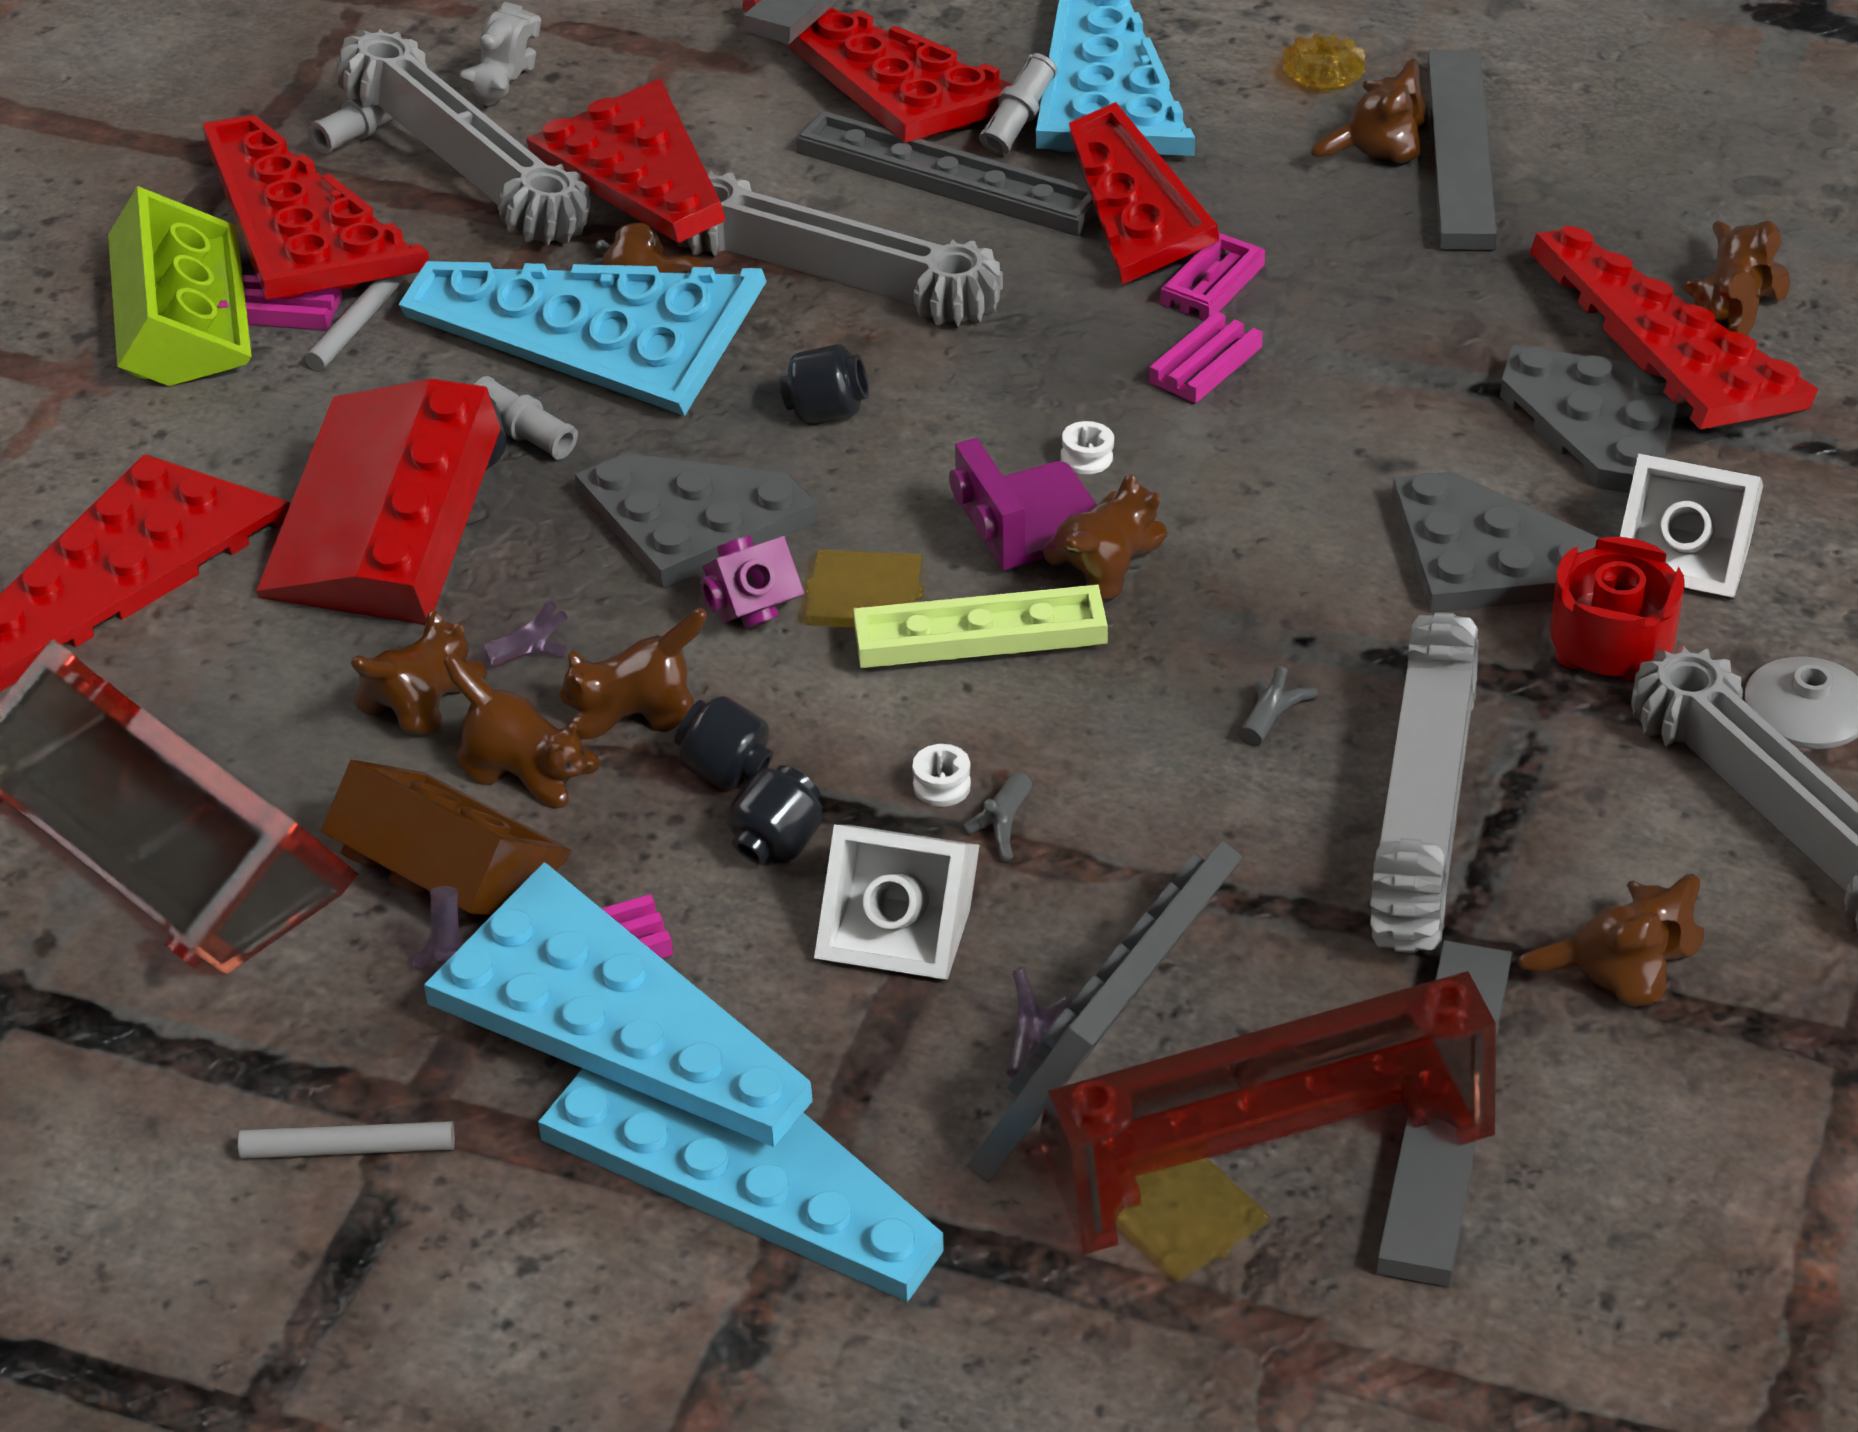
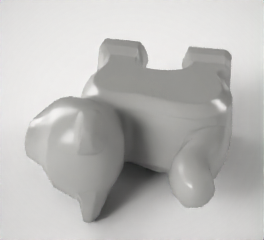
[460,2,541,106]

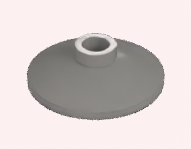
[1744,656,1858,749]

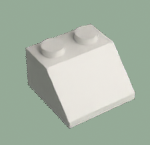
[1620,453,1763,598]
[814,825,980,979]

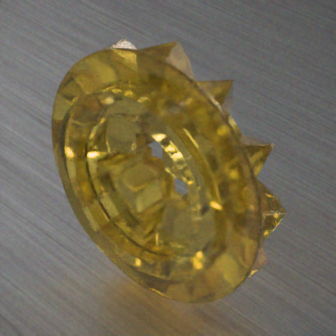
[1283,32,1366,90]

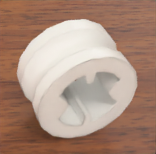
[1061,421,1114,474]
[912,744,971,807]

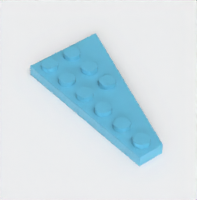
[1036,0,1195,156]
[398,261,767,416]
[424,862,813,1147]
[538,1068,944,1303]

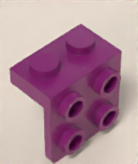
[949,438,1098,570]

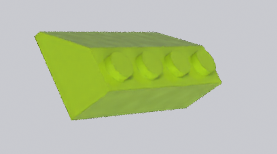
[108,186,252,386]

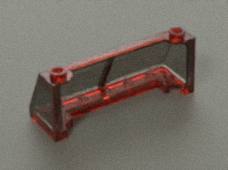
[0,639,358,975]
[1040,971,1496,1255]

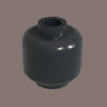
[780,344,869,425]
[674,696,774,792]
[726,765,823,865]

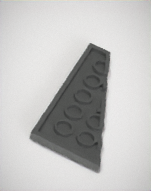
[966,840,1243,1183]

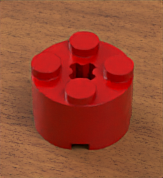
[1550,537,1685,682]

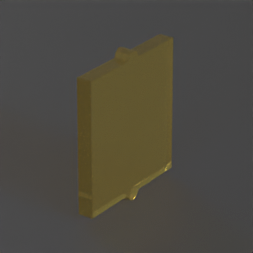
[805,549,924,627]
[1095,1139,1269,1283]

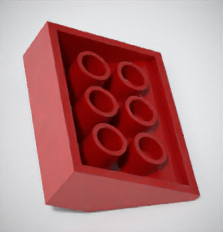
[256,378,501,625]

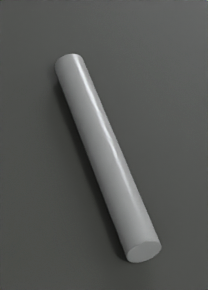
[305,274,409,371]
[238,1121,455,1159]

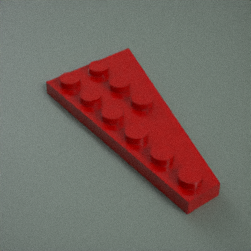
[743,0,1012,143]
[526,78,726,243]
[202,115,429,300]
[1529,226,1818,429]
[0,454,290,692]

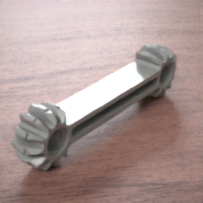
[336,29,591,246]
[676,171,1003,327]
[1370,612,1479,953]
[1631,644,1858,933]

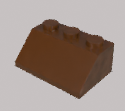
[320,759,571,922]

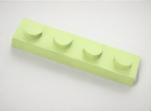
[853,585,1108,668]

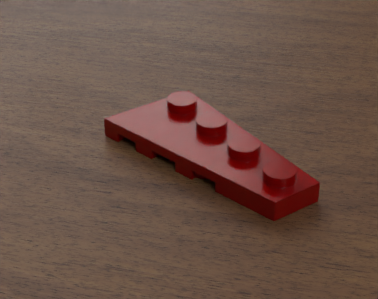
[1069,102,1220,285]

